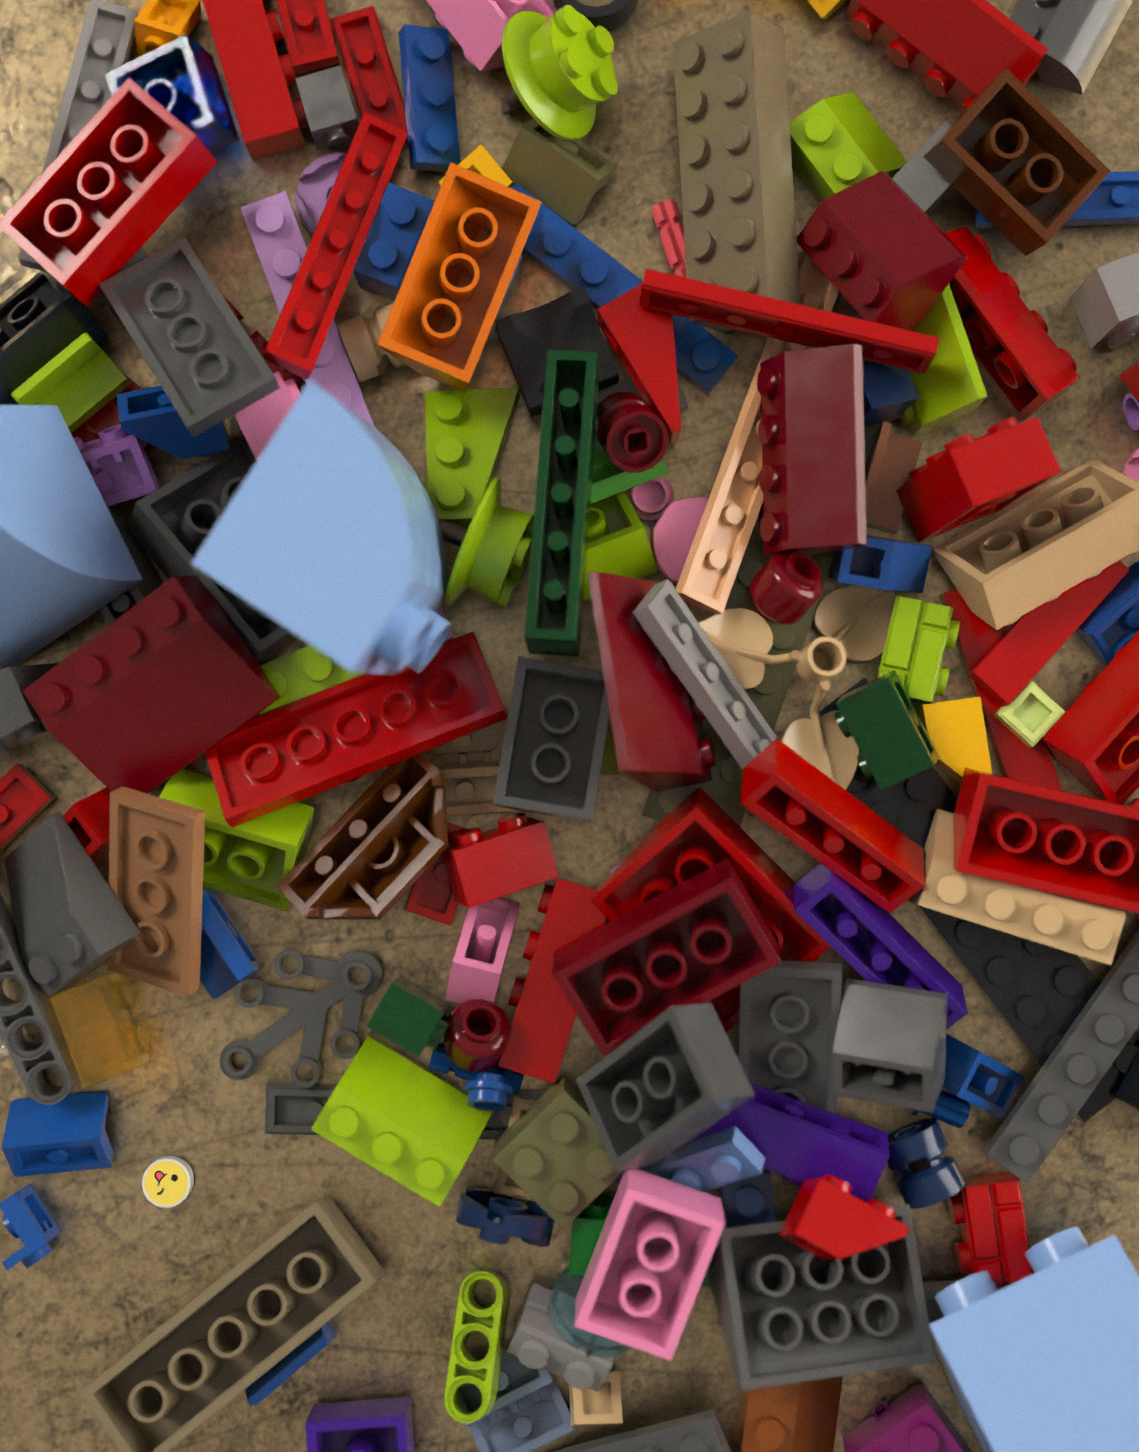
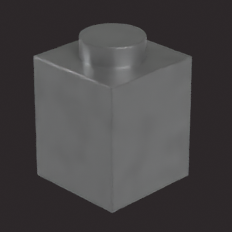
[295,65,358,150]

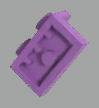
[73,424,160,506]

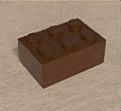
[923,68,1111,256]

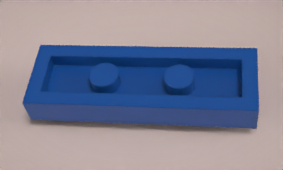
[398,24,460,172]

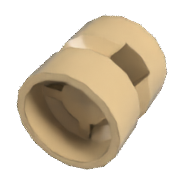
[336,301,406,383]

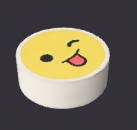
[142,1156,194,1208]

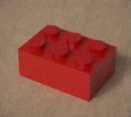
[896,417,1062,543]

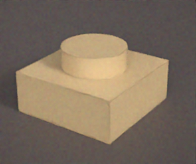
[569,1371,623,1428]

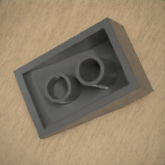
[4,811,140,997]

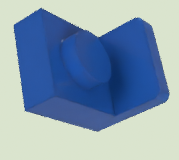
[0,1184,62,1270]

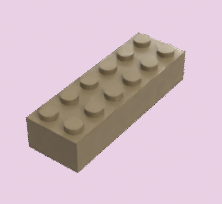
[673,11,801,332]
[79,1195,387,1452]

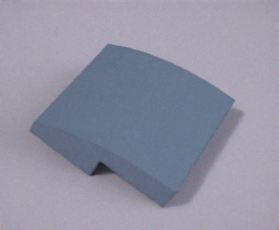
[445,1348,579,1452]

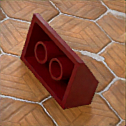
[797,171,968,331]

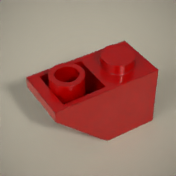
[779,1174,909,1260]

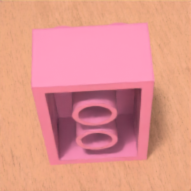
[574,1168,725,1361]

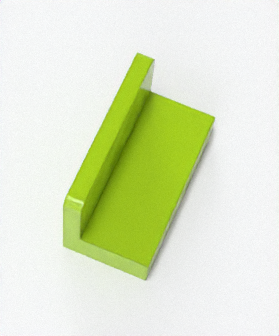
[11,333,131,433]

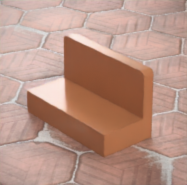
[865,421,923,535]

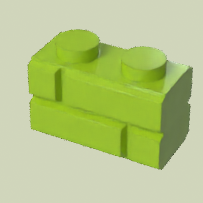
[877,596,960,704]

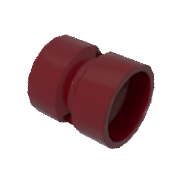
[595,392,669,473]

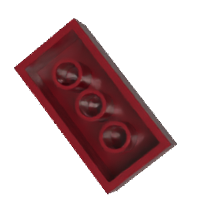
[552,858,781,1057]

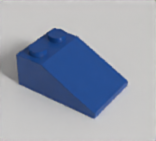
[353,183,524,339]

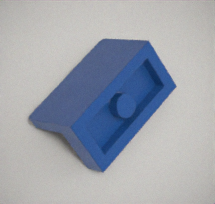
[200,888,263,999]
[1,1091,114,1177]

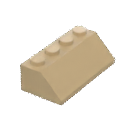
[933,458,1139,630]
[908,809,1126,965]

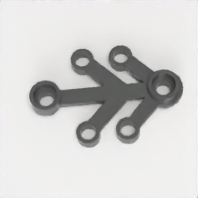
[220,949,382,1088]

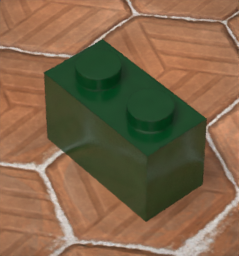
[834,670,939,790]
[366,975,451,1057]

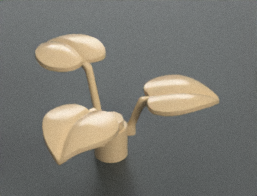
[698,585,895,790]

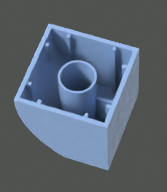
[191,380,452,675]
[0,405,143,669]
[929,1227,1139,1452]

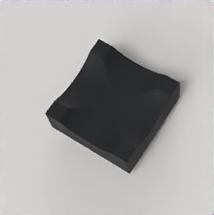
[495,286,619,417]

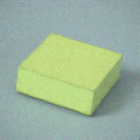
[994,681,1065,748]

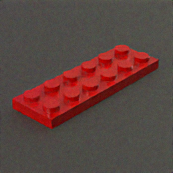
[205,631,508,828]

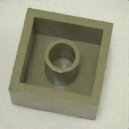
[493,1074,624,1229]

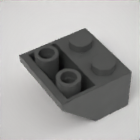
[832,978,947,1113]

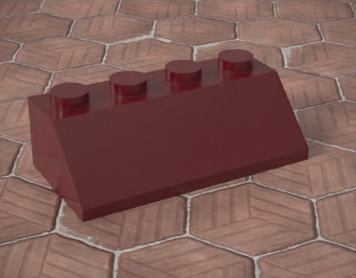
[757,344,867,557]

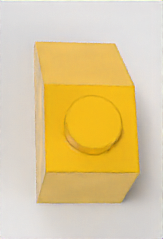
[914,697,992,785]

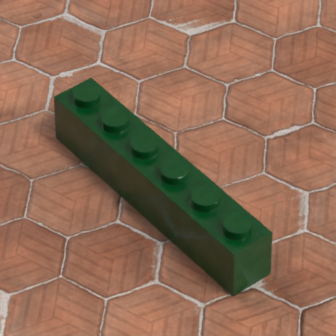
[524,350,600,656]

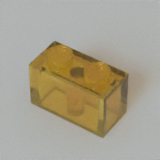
[50,972,152,1089]

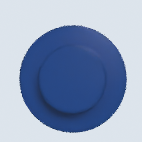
[464,1073,513,1111]

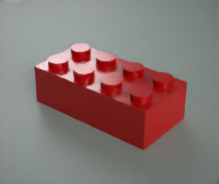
[0,78,217,307]

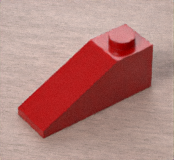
[597,283,681,444]

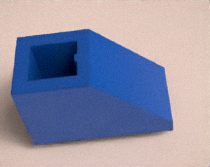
[828,535,932,593]

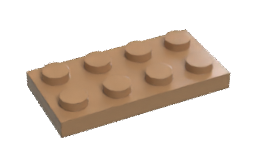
[108,786,205,997]

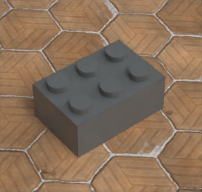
[493,656,610,823]
[576,1003,755,1172]

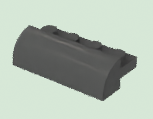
[1009,0,1133,95]

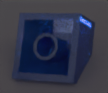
[105,34,240,154]

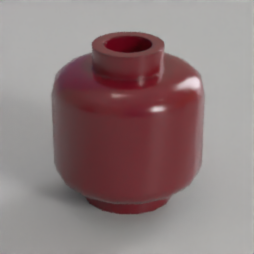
[749,552,823,625]
[444,999,511,1072]

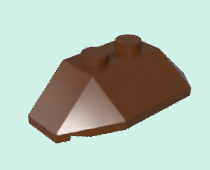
[276,753,448,920]

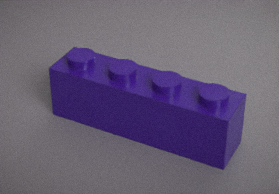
[794,863,968,1030]
[689,1082,889,1203]

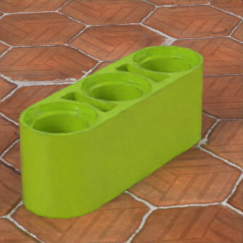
[444,1271,510,1423]

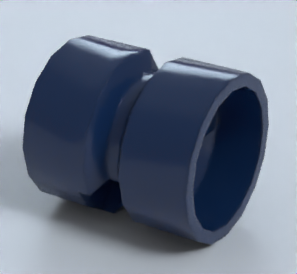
[887,1117,966,1209]

